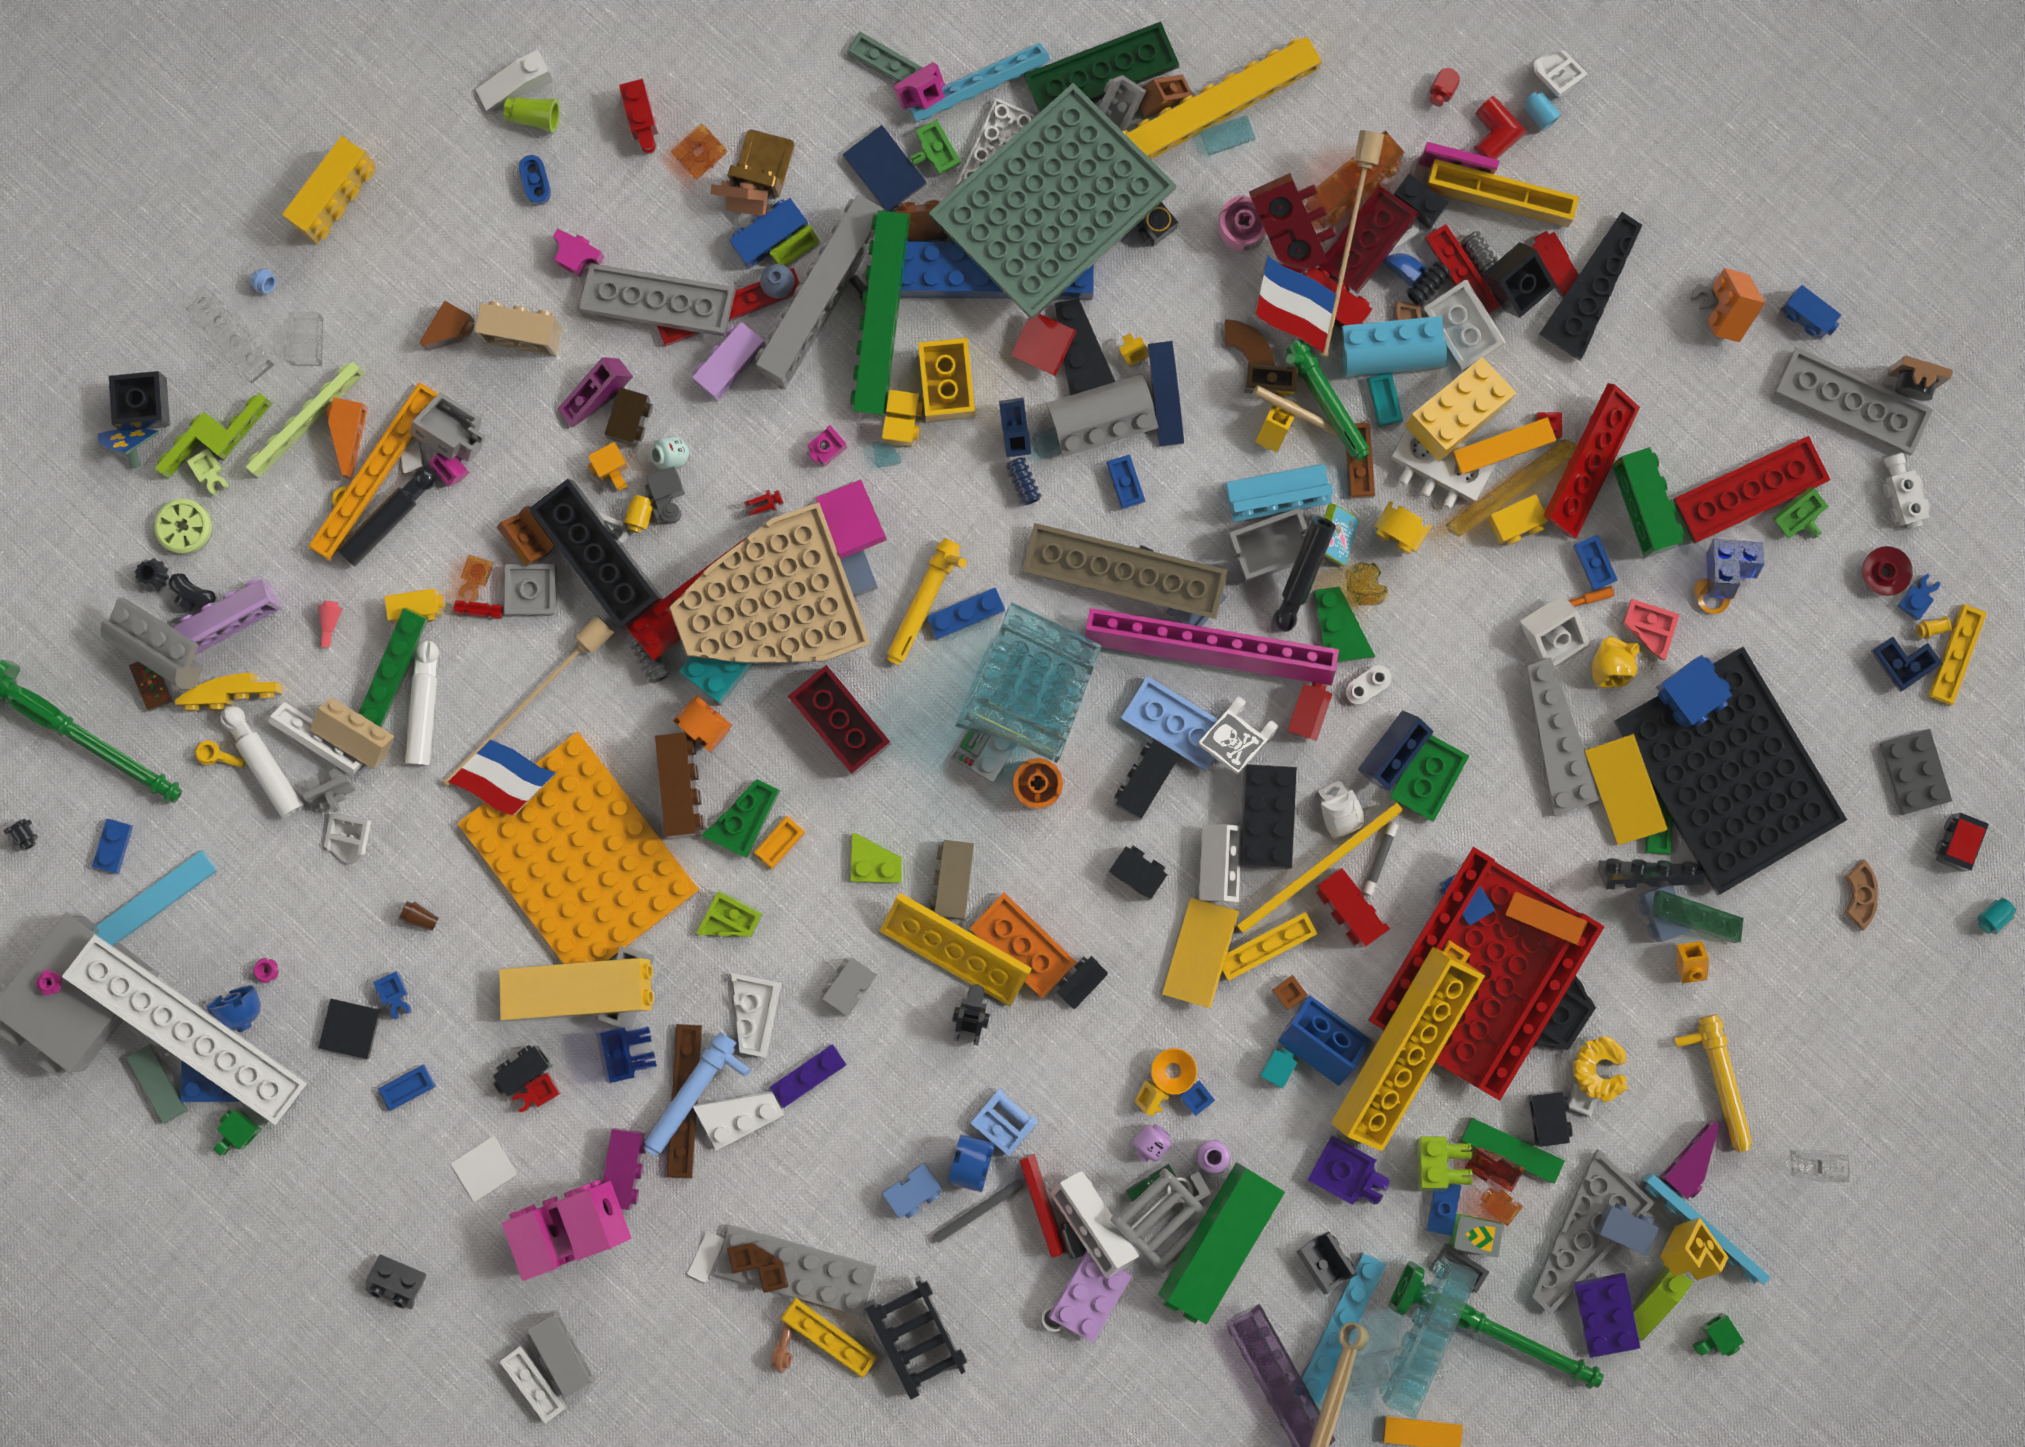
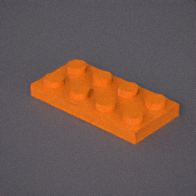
[969,892,1077,999]

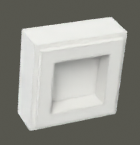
[1568,1083,1597,1117]

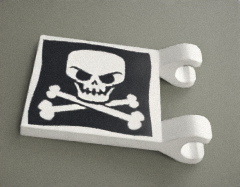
[1198,697,1278,775]

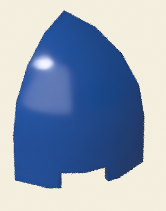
[1382,253,1427,287]

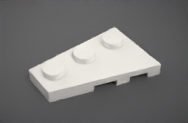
[731,973,781,1057]
[693,1091,784,1151]

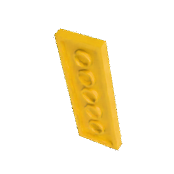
[879,893,1032,1006]

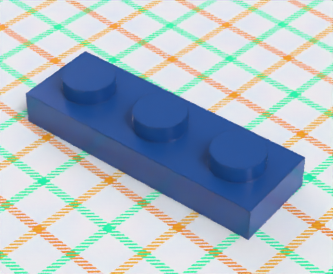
[927,587,1005,640]

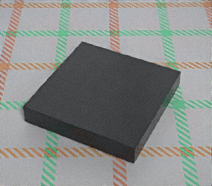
[318,998,381,1059]

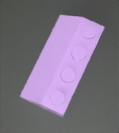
[173,578,282,655]

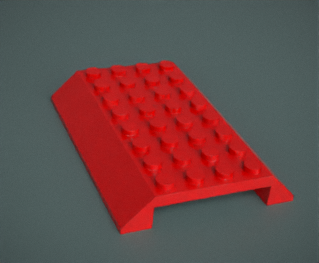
[1368,846,1605,1101]

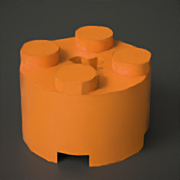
[673,695,732,753]
[1013,758,1063,810]

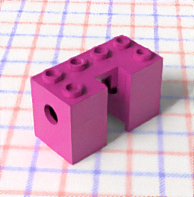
[501,1179,632,1281]

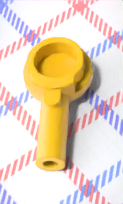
[195,740,246,768]

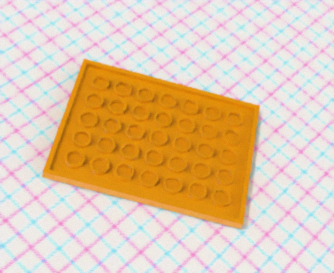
[457,731,700,964]

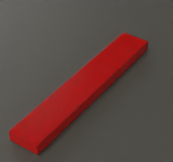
[657,268,800,347]

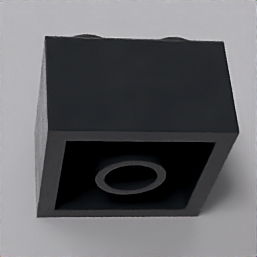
[1483,242,1557,318]
[109,371,170,431]

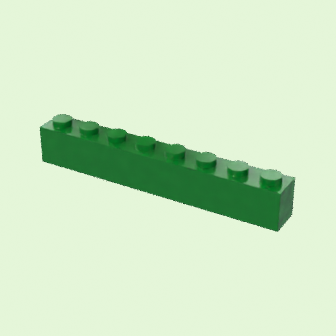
[850,210,911,415]

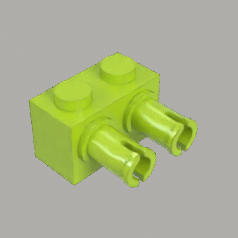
[1417,1136,1472,1191]

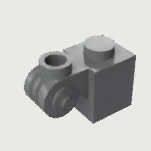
[644,467,685,524]

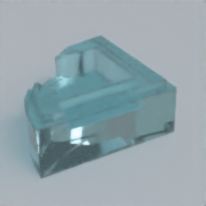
[872,442,901,468]

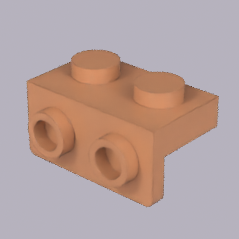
[710,180,768,216]

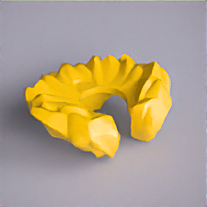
[1573,1036,1628,1102]

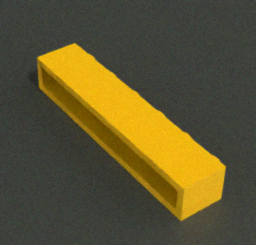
[1426,159,1580,228]

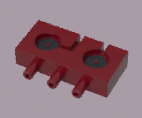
[1249,173,1336,273]

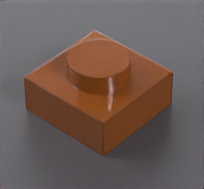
[1272,975,1308,1010]

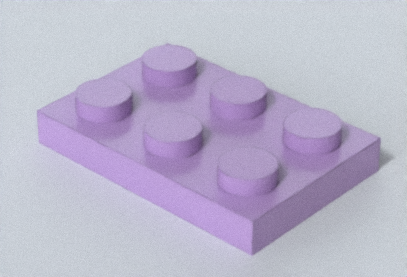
[1048,1250,1132,1343]

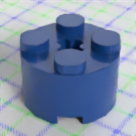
[948,1134,995,1193]

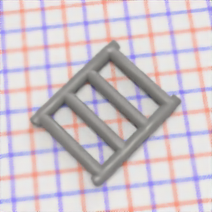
[1110,1168,1207,1273]

